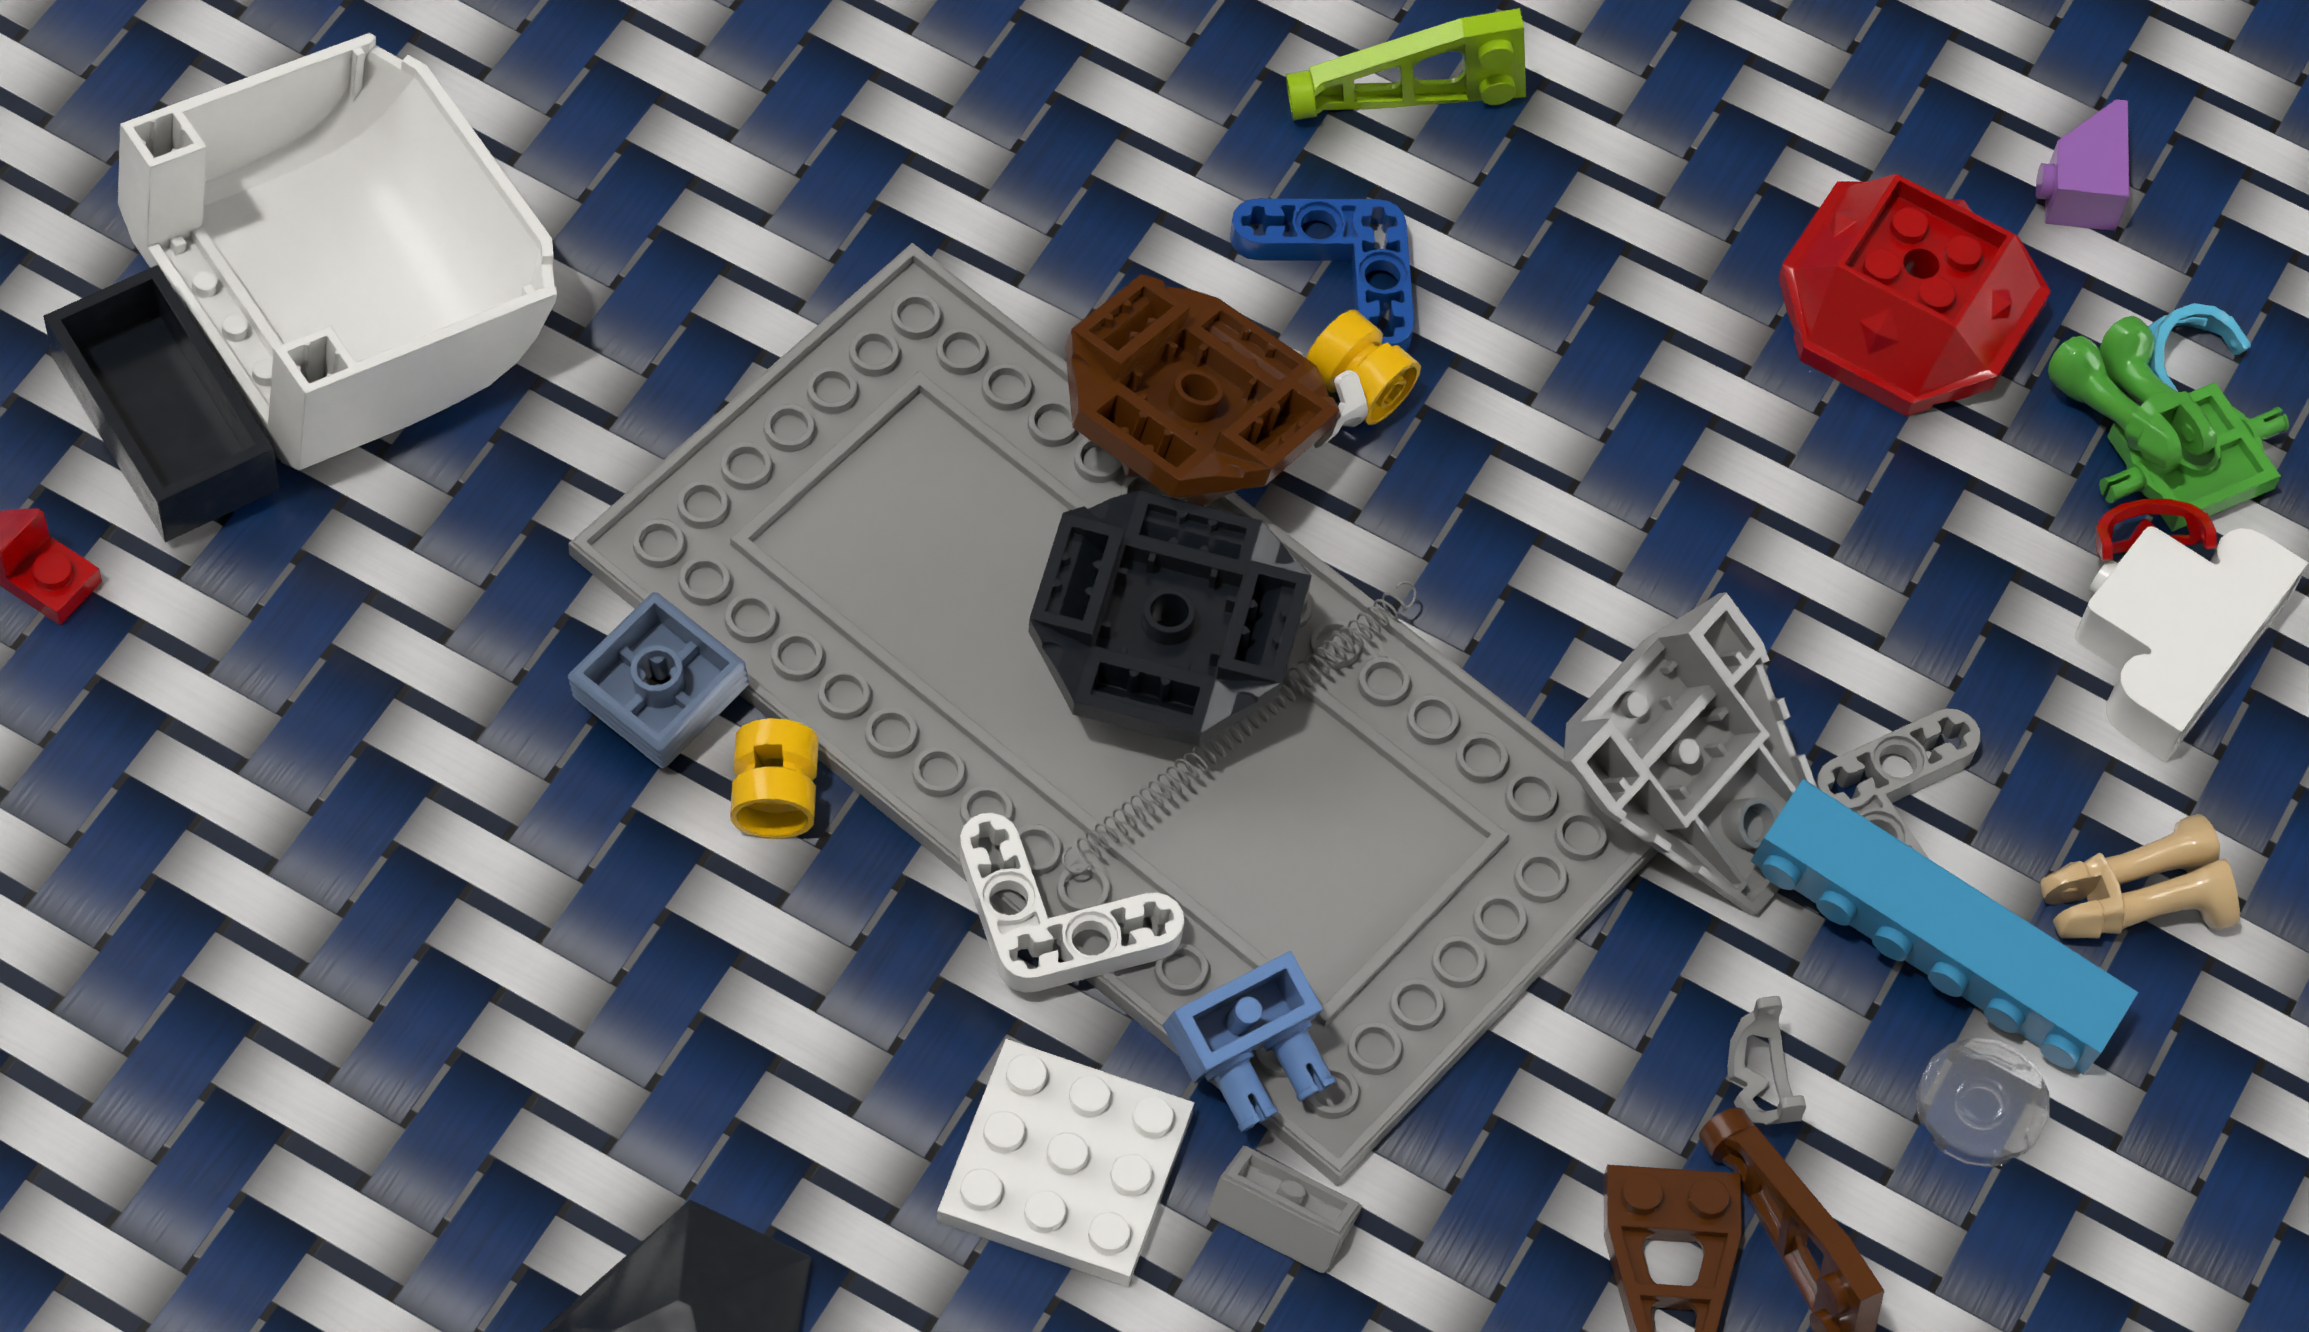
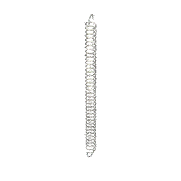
[1062,581,1416,874]

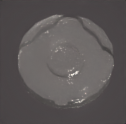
[1916,1038,2049,1167]

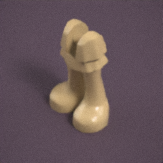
[2040,814,2240,939]

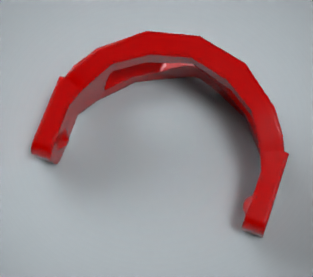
[2095,499,2217,561]

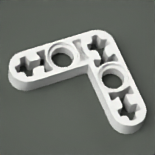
[959,813,1184,993]

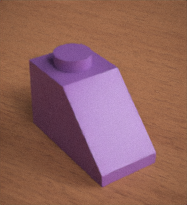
[2036,99,2129,231]

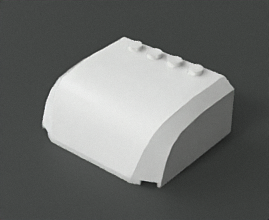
[118,33,557,470]

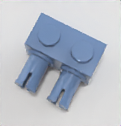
[1162,951,1337,1133]

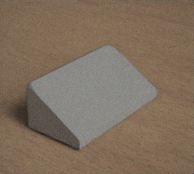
[1207,1145,1363,1273]

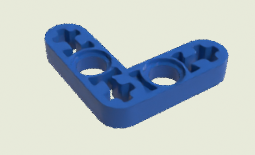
[1230,198,1414,352]

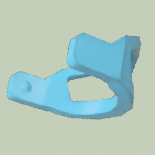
[2148,303,2251,391]

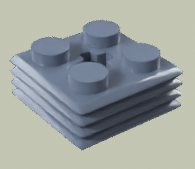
[568,592,749,768]

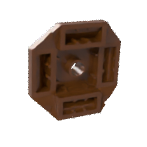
[1065,274,1340,506]

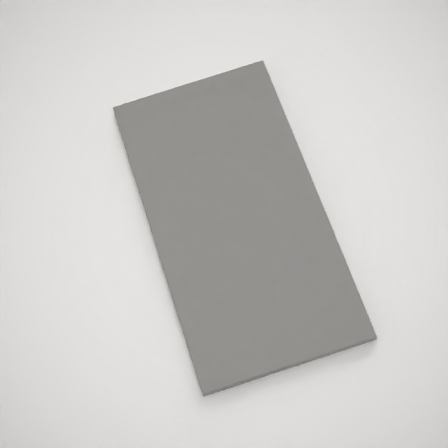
[568,243,1659,1186]

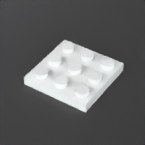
[936,1039,1195,1287]

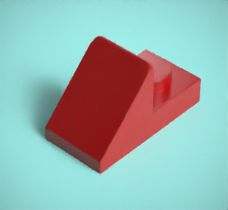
[0,508,102,625]

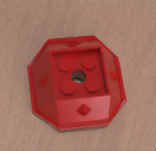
[1778,174,2051,417]

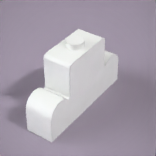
[2075,526,2309,762]

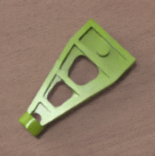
[1286,8,1526,121]

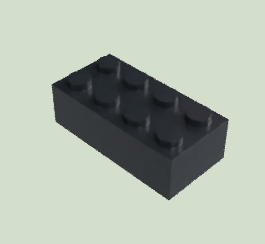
[43,265,280,543]

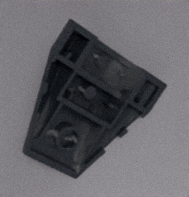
[540,1200,811,1332]

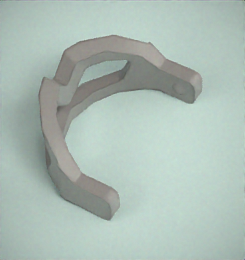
[1727,996,1806,1125]

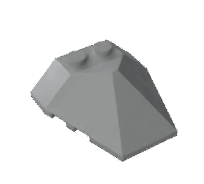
[1563,592,1817,915]

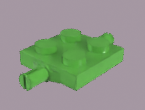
[2099,382,2289,532]

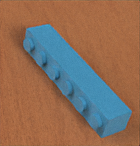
[1750,779,2139,1075]

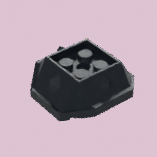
[1028,490,1312,747]

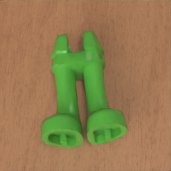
[2048,316,2217,468]

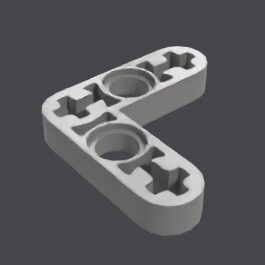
[1815,708,1980,859]

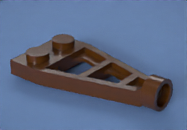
[1699,1108,1884,1332]
[1603,1164,1742,1332]

